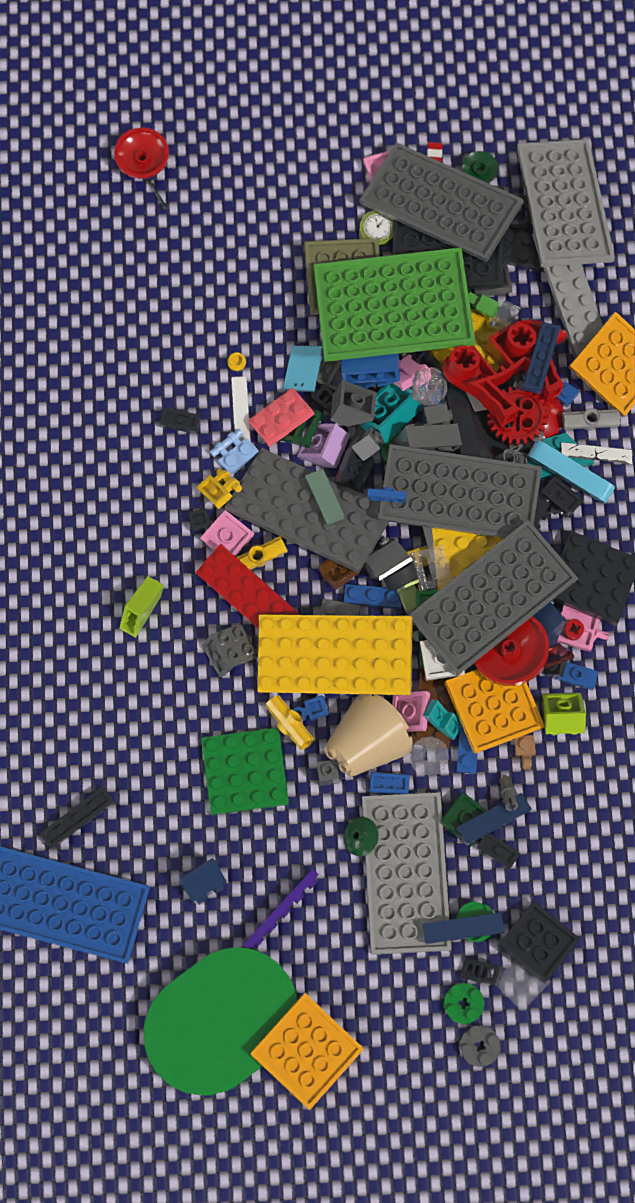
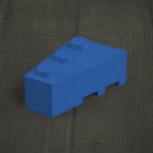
[342,354,400,389]

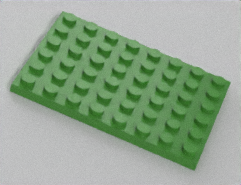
[314,248,475,362]

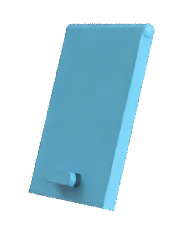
[283,346,323,391]

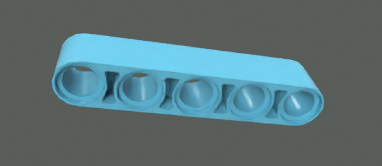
[527,440,615,504]

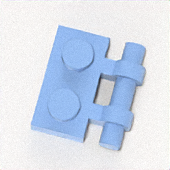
[210,429,259,476]

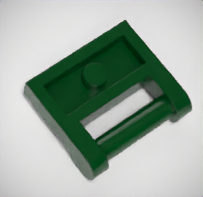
[280,409,324,448]

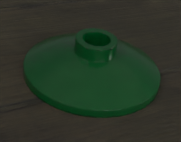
[462,151,498,183]
[343,817,379,856]

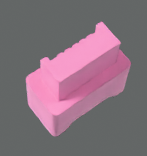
[393,354,431,391]

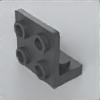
[202,625,258,677]

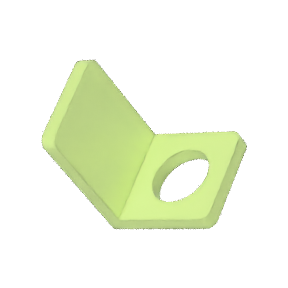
[397,579,421,612]

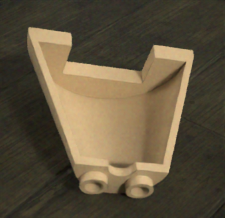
[323,694,413,777]

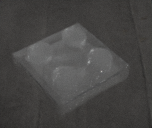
[498,961,550,1011]

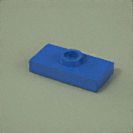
[367,487,407,503]
[556,662,599,691]
[369,772,410,795]

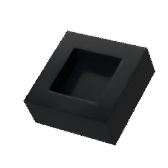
[188,508,211,532]
[543,656,567,678]

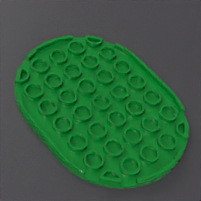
[144,948,297,1095]

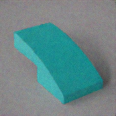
[423,700,462,740]

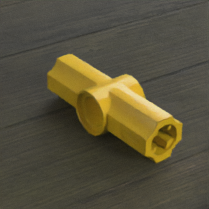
[237,536,288,570]
[266,695,314,750]

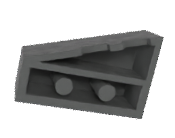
[392,422,462,453]

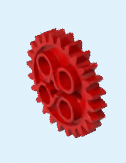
[487,386,548,446]

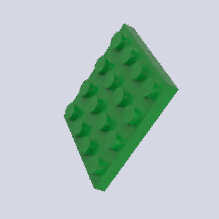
[201,728,289,816]

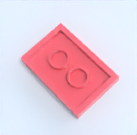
[248,387,314,447]

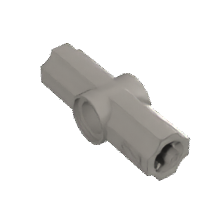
[562,408,620,431]

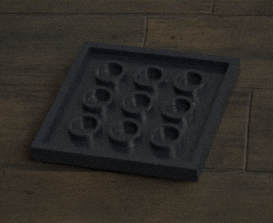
[553,530,635,626]

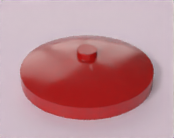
[474,616,549,686]

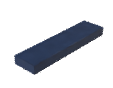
[523,322,561,394]
[456,793,532,846]
[422,913,504,944]

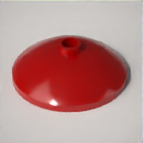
[114,128,169,179]
[509,391,563,438]

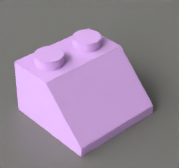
[297,424,350,468]

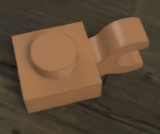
[514,735,536,770]

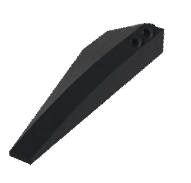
[442,380,508,459]

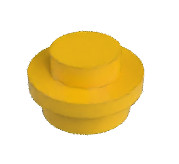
[228,353,246,371]

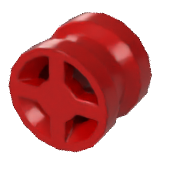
[564,619,585,641]

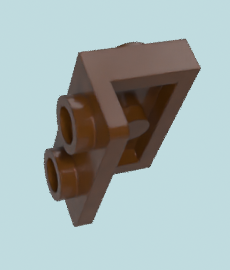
[318,559,366,591]

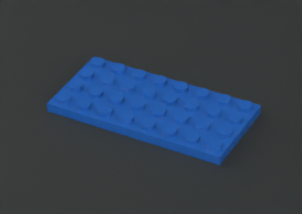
[0,847,150,964]

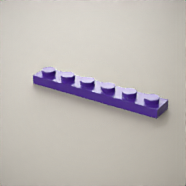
[240,869,319,949]

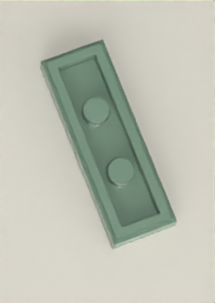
[305,469,344,525]

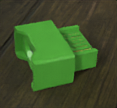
[468,292,501,319]

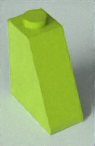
[119,576,164,638]

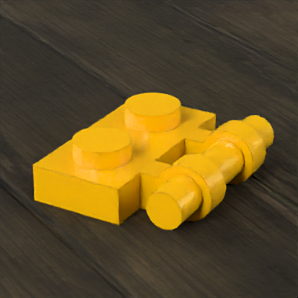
[196,468,242,509]

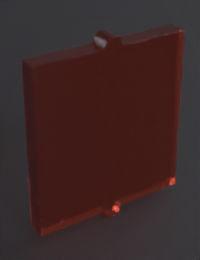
[544,644,575,668]

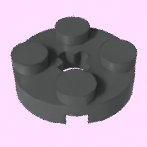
[460,1026,501,1067]

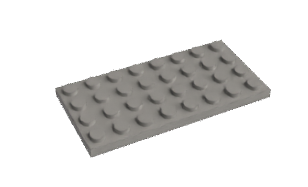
[517,139,615,267]
[362,792,451,955]

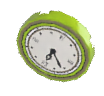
[360,210,394,245]

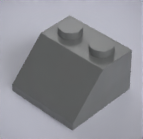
[331,380,376,427]
[364,537,412,580]

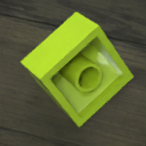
[542,693,586,735]

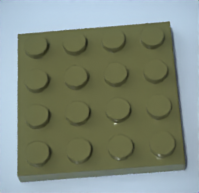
[304,238,379,315]

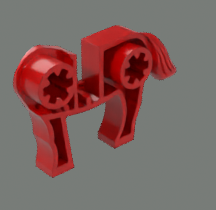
[443,320,567,427]

